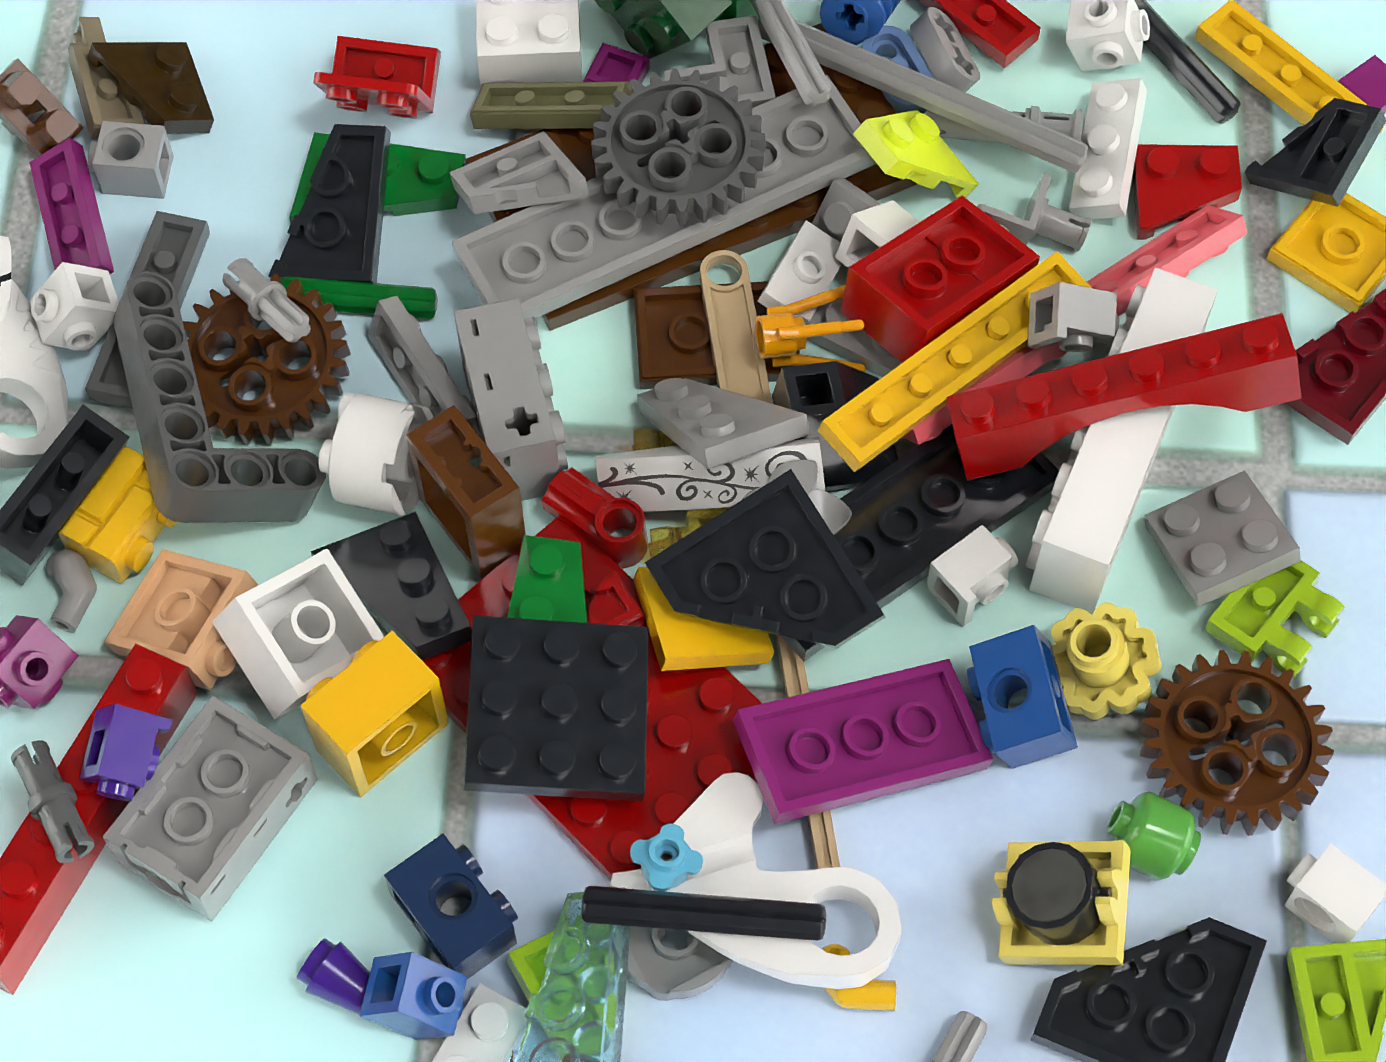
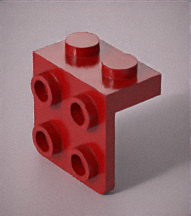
[313,35,441,119]

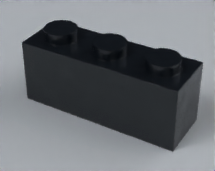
[0,404,130,585]

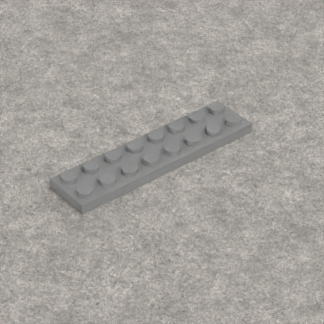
[452,75,877,318]

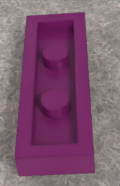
[29,137,114,274]

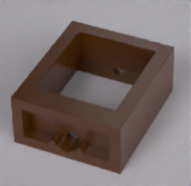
[406,405,526,579]

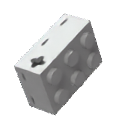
[454,297,568,501]
[103,695,318,922]

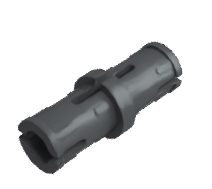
[10,740,95,863]

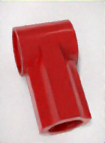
[541,467,648,568]

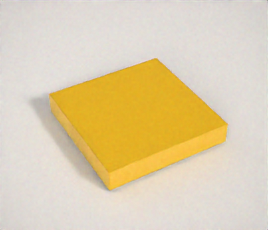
[1266,193,1386,313]
[633,567,774,671]

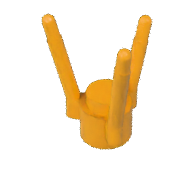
[755,285,866,372]

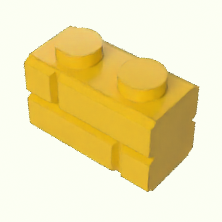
[58,446,178,584]

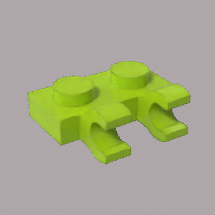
[1205,560,1345,678]

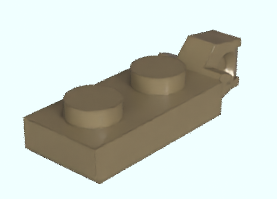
[68,16,145,140]

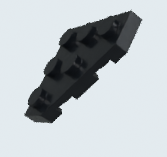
[644,469,886,649]
[1030,917,1267,1062]

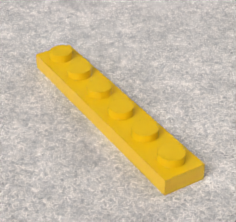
[817,251,1092,472]

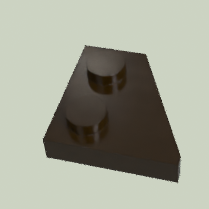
[88,42,214,134]

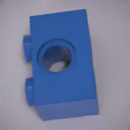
[967,625,1078,769]

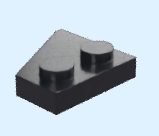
[1244,98,1386,207]

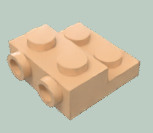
[104,549,258,690]

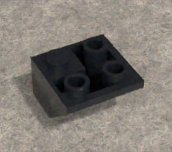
[772,361,898,491]

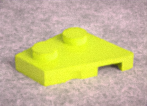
[853,110,979,198]

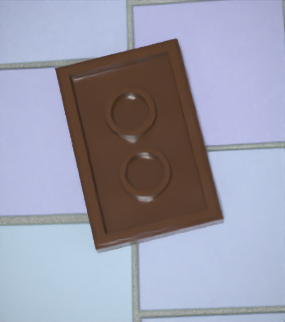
[634,281,800,390]

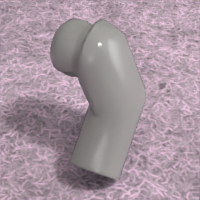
[46,549,97,633]

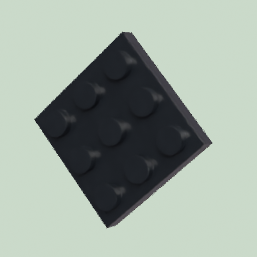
[463,615,649,801]

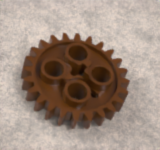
[183,274,351,445]
[1139,650,1334,836]

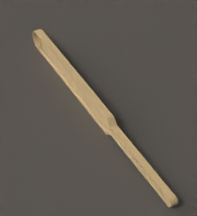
[699,250,840,869]

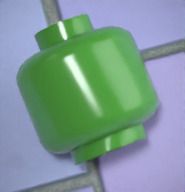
[1107,791,1201,880]

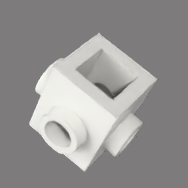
[1066,0,1150,72]
[29,262,119,352]

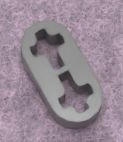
[910,7,980,92]

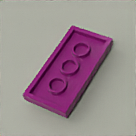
[733,659,993,824]

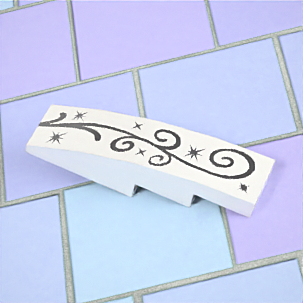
[595,437,825,512]

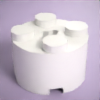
[319,392,433,516]

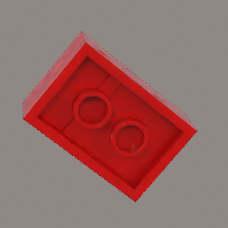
[841,195,1040,363]

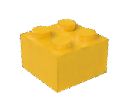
[300,631,449,798]

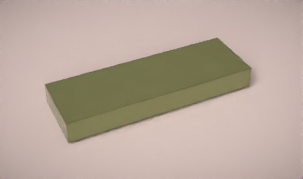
[470,82,631,129]

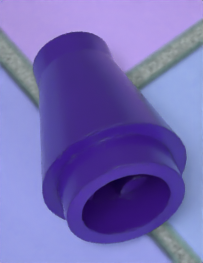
[297,938,371,1022]

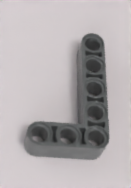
[114,271,326,523]

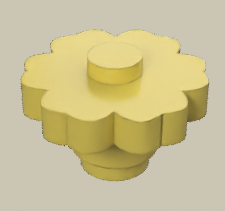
[1051,602,1162,720]

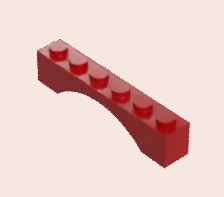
[946,313,1302,480]

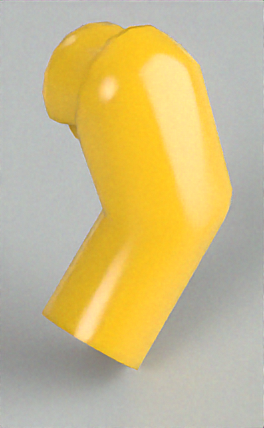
[822,944,896,1011]

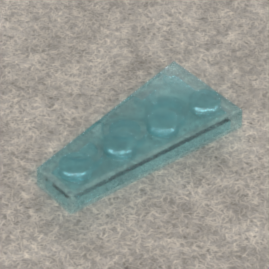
[508,887,631,1062]

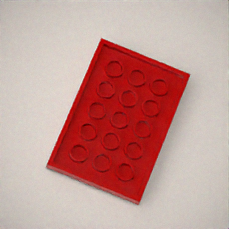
[422,518,763,881]

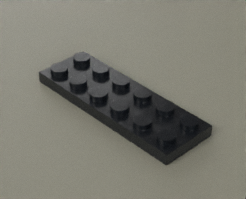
[781,424,1059,662]

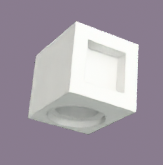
[1284,843,1386,944]

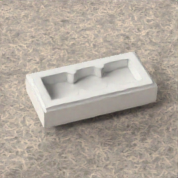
[757,221,842,325]

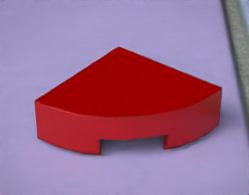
[587,571,645,627]

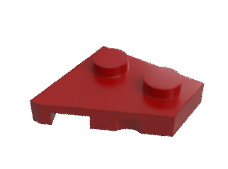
[1132,144,1242,240]

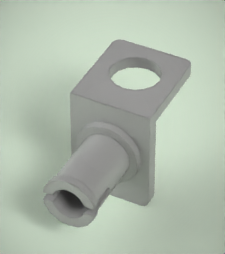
[977,173,1092,251]

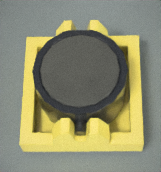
[992,840,1131,965]

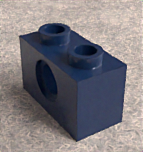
[384,833,518,980]

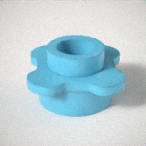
[630,824,703,891]

